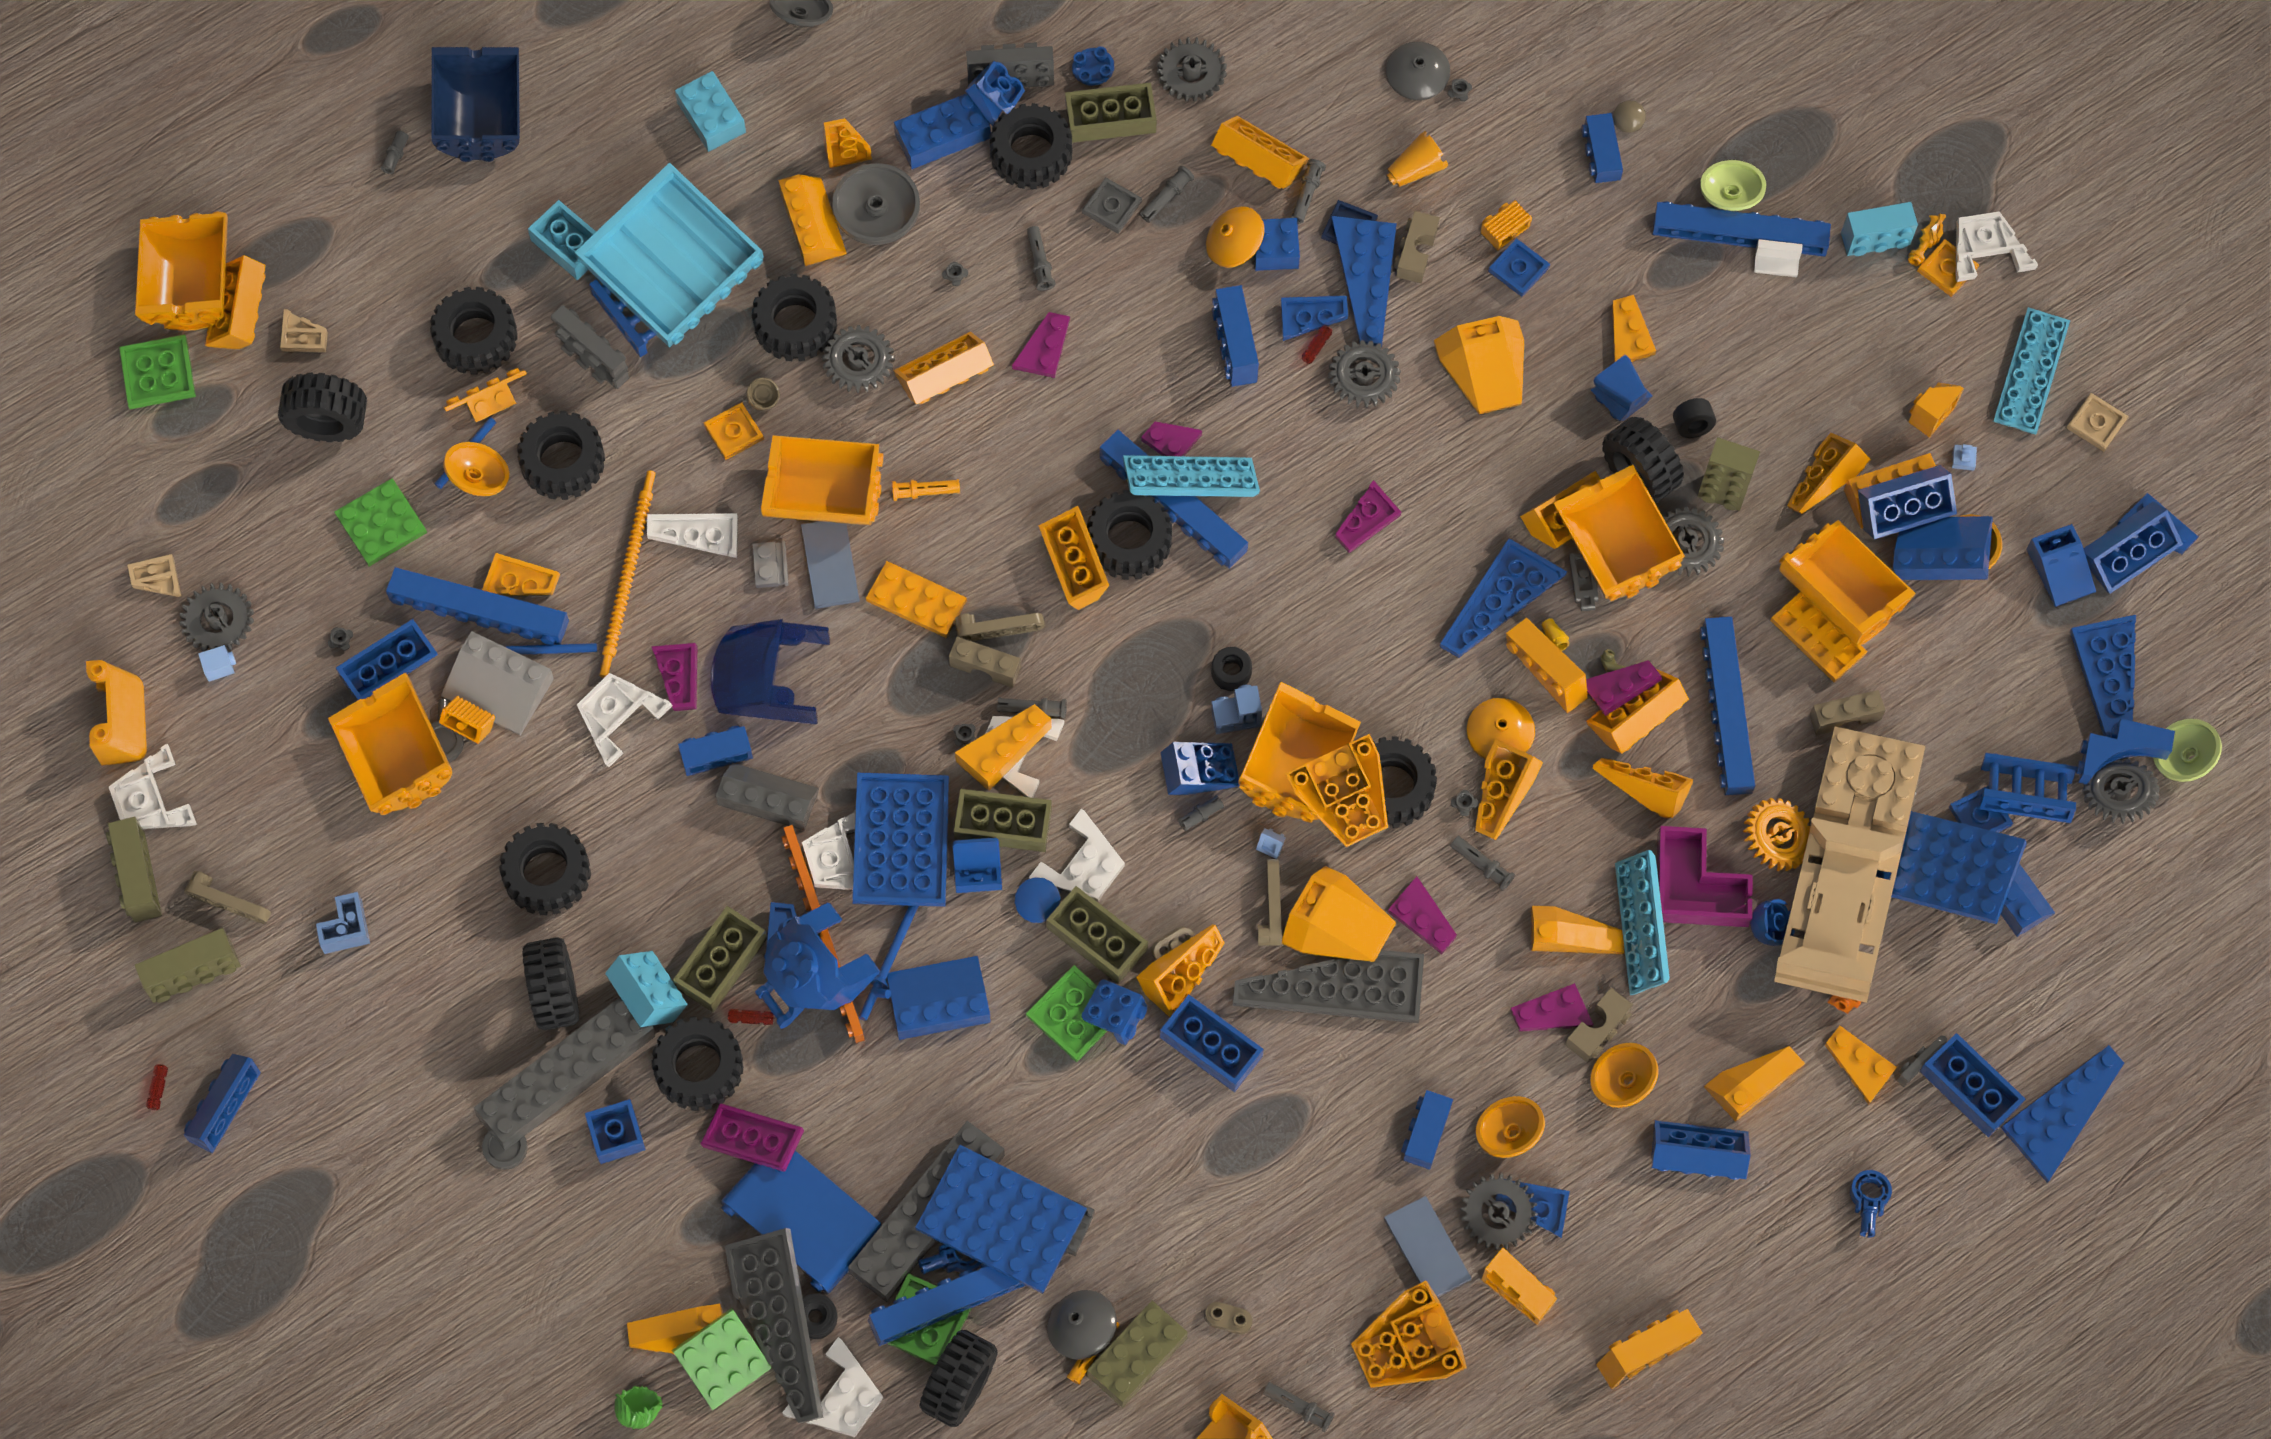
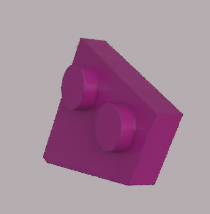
[1141,421,1202,456]

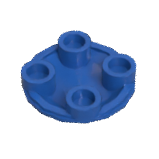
[1072,46,1114,86]
[1015,877,1061,923]

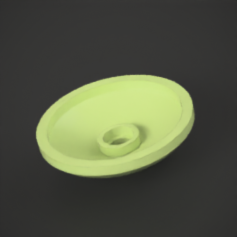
[1700,160,1766,211]
[2153,719,2222,782]

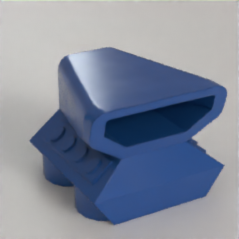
[965,61,1025,126]
[1591,355,1652,421]

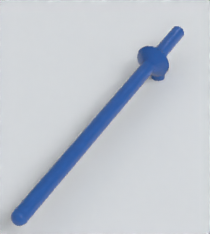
[858,906,919,1021]

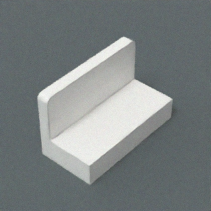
[1754,239,1802,277]

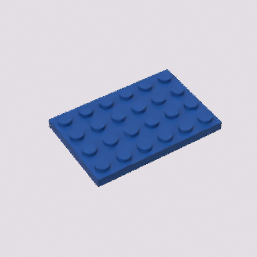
[853,773,949,907]
[1876,811,2027,924]
[915,1145,1087,1294]

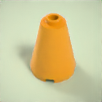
[1386,131,1448,187]

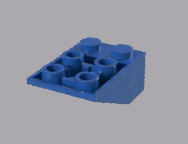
[2026,524,2096,607]
[1160,742,1239,795]

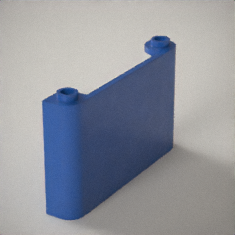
[721,1151,882,1294]

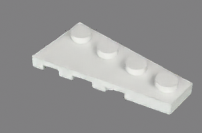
[647,513,738,558]

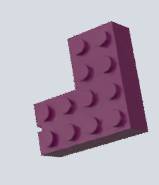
[1657,826,1753,927]

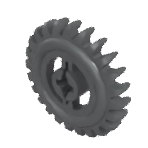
[1157,37,1227,102]
[822,325,895,393]
[1328,340,1401,408]
[1662,506,1724,577]
[179,582,254,652]
[2082,758,2160,824]
[1460,1172,1538,1251]

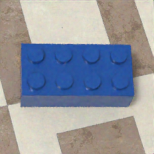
[894,93,991,169]
[1211,285,1259,387]
[1858,465,1957,539]
[1160,994,1264,1093]
[1920,1033,2025,1138]

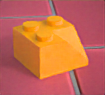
[1908,382,1964,438]

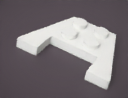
[1956,212,2038,282]
[577,673,673,767]
[985,716,1064,798]
[109,744,197,829]
[1029,809,1125,901]
[801,810,856,890]
[782,1337,883,1437]

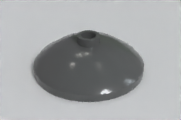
[769,0,833,27]
[1386,42,1450,100]
[1047,1290,1117,1359]

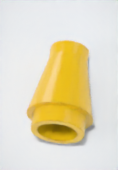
[1541,618,1570,651]

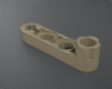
[955,613,1045,641]
[1257,859,1282,946]
[184,871,271,924]

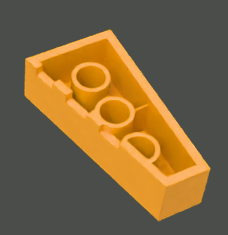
[1506,618,1588,713]
[955,704,1052,791]
[1596,1309,1703,1389]

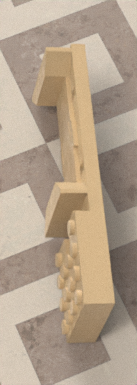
[1775,727,1925,1003]

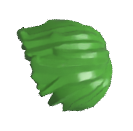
[614,1386,663,1430]

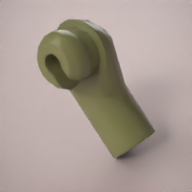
[1601,649,1625,673]

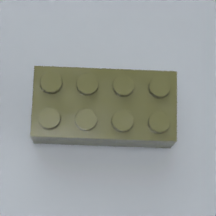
[1065,82,1157,143]
[1698,437,1760,511]
[954,789,1052,852]
[106,816,162,923]
[1046,886,1148,984]
[673,906,767,1013]
[135,928,241,1003]
[1087,1300,1188,1408]

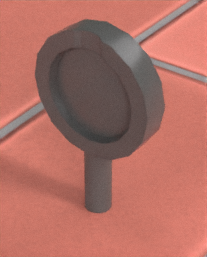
[431,699,464,763]
[482,1132,528,1170]

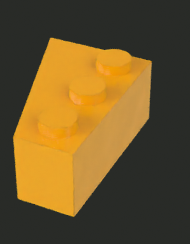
[1481,1248,1557,1325]

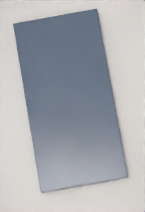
[801,521,860,609]
[1384,1196,1472,1297]

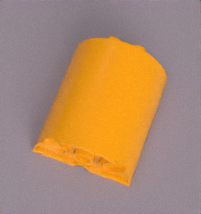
[135,211,228,331]
[761,435,883,525]
[1554,465,1685,601]
[1779,520,1916,646]
[328,673,452,815]
[1238,682,1361,823]

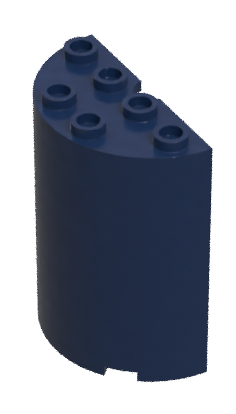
[431,47,520,162]

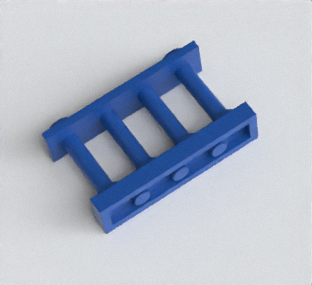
[589,279,656,358]
[1979,753,2077,823]

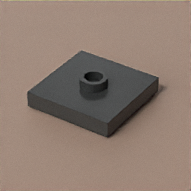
[1082,177,1142,234]

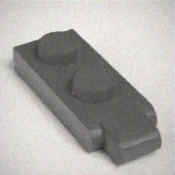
[1569,553,1599,611]
[1897,1035,1947,1087]

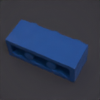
[1581,113,1623,183]
[678,726,753,776]
[1401,1090,1453,1170]

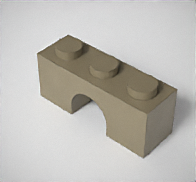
[1394,211,1440,284]
[949,637,1021,688]
[1810,690,1886,735]
[1565,988,1633,1062]

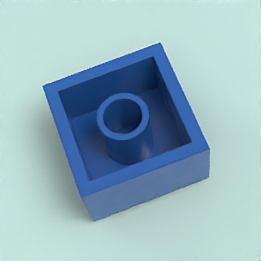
[1254,218,1300,271]
[585,1099,646,1164]

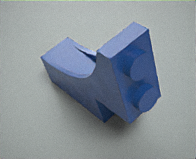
[2076,719,2175,785]

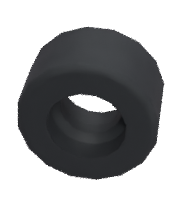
[1673,398,1716,438]
[1211,647,1252,691]

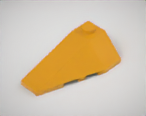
[823,118,872,168]
[1787,432,1871,514]
[1520,471,1601,549]
[1475,739,1543,840]
[1592,758,1694,818]
[1531,906,1624,954]
[1136,924,1224,1017]
[1704,1046,1805,1122]
[627,1304,723,1354]

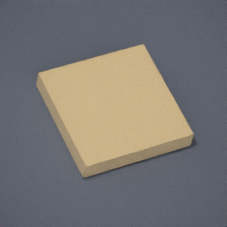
[2067,393,2129,452]

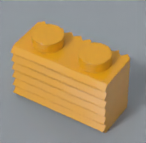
[1481,200,1532,251]
[439,696,495,744]

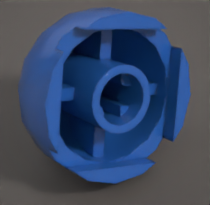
[1750,899,1795,946]

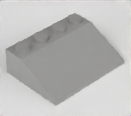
[441,631,554,736]

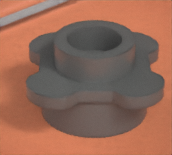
[1448,79,1472,102]
[942,262,968,286]
[328,627,353,651]
[953,724,976,747]
[1451,790,1478,816]

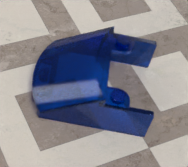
[711,619,830,724]

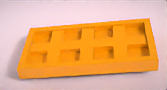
[866,561,967,638]
[1770,592,1868,683]

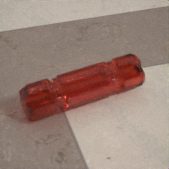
[1301,325,1332,364]
[728,1009,774,1025]
[146,1064,168,1110]

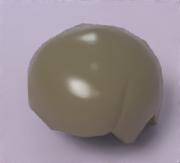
[1613,100,1646,133]
[746,377,780,411]

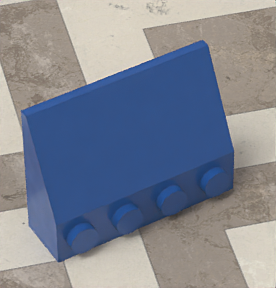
[1893,516,1993,580]
[887,956,991,1040]

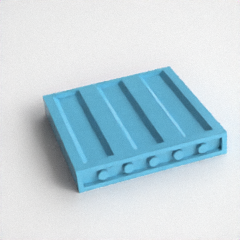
[575,163,764,348]

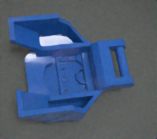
[755,903,881,1029]

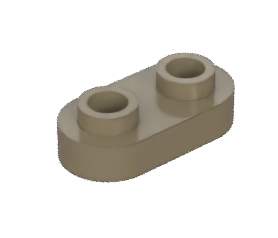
[1151,926,1195,960]
[1205,1302,1252,1334]

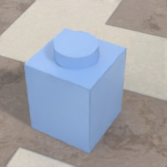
[198,645,236,681]

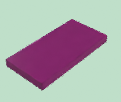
[701,1103,804,1172]

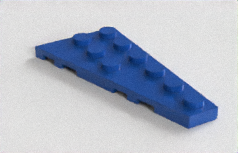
[1331,216,1397,347]
[1440,538,1567,658]
[2070,615,2136,737]
[2001,1045,2124,1183]

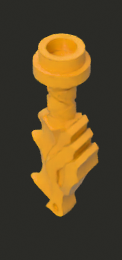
[1908,214,1946,266]

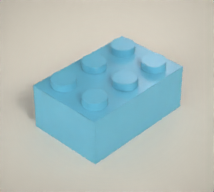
[675,71,746,152]
[528,200,596,280]
[1841,202,1918,256]
[605,951,688,1028]

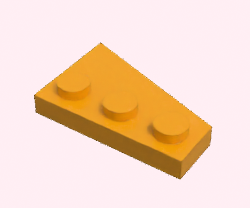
[1612,295,1656,362]
[482,553,560,596]
[1825,1025,1897,1105]

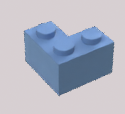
[1211,685,1262,734]
[316,892,370,954]

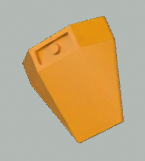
[1434,316,1524,414]
[1286,734,1388,847]
[1282,866,1396,962]
[1351,1281,1467,1388]

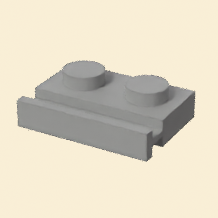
[753,541,789,588]

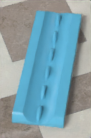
[1993,307,2070,435]
[1123,455,1260,497]
[1615,850,1670,995]

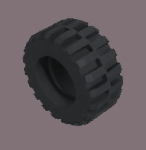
[990,103,1072,190]
[752,274,837,362]
[430,287,518,375]
[278,372,367,442]
[517,411,605,500]
[1602,417,1684,503]
[1087,490,1172,580]
[1373,736,1437,828]
[499,823,591,916]
[522,937,579,1031]
[651,1016,744,1111]
[919,1330,998,1427]

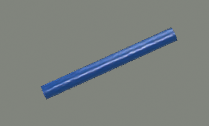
[434,417,496,489]
[506,643,598,655]

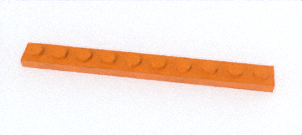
[781,825,865,1043]

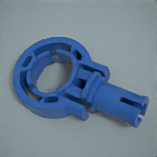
[1850,1170,1892,1238]
[918,1244,983,1275]

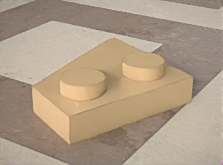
[280,309,328,352]
[128,554,181,597]

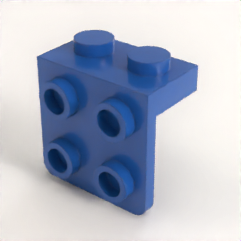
[953,838,1002,893]
[1082,979,1147,1046]

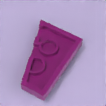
[1012,312,1070,378]
[1335,480,1402,553]
[651,643,698,711]
[1586,660,1662,716]
[1388,876,1457,954]
[1510,983,1593,1031]

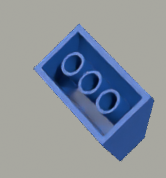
[2083,501,2183,594]
[336,619,438,701]
[2001,863,2055,937]
[184,1054,261,1154]
[1651,1120,1751,1180]

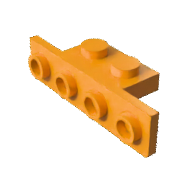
[443,368,527,422]

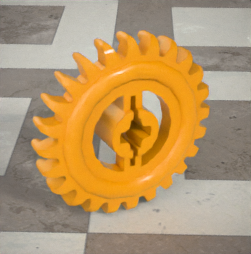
[1743,798,1811,871]

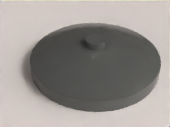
[833,163,920,245]

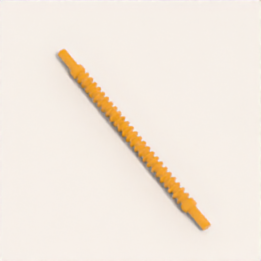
[599,470,656,678]

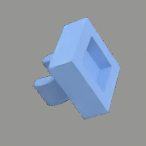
[1952,444,1977,471]
[1256,828,1286,859]

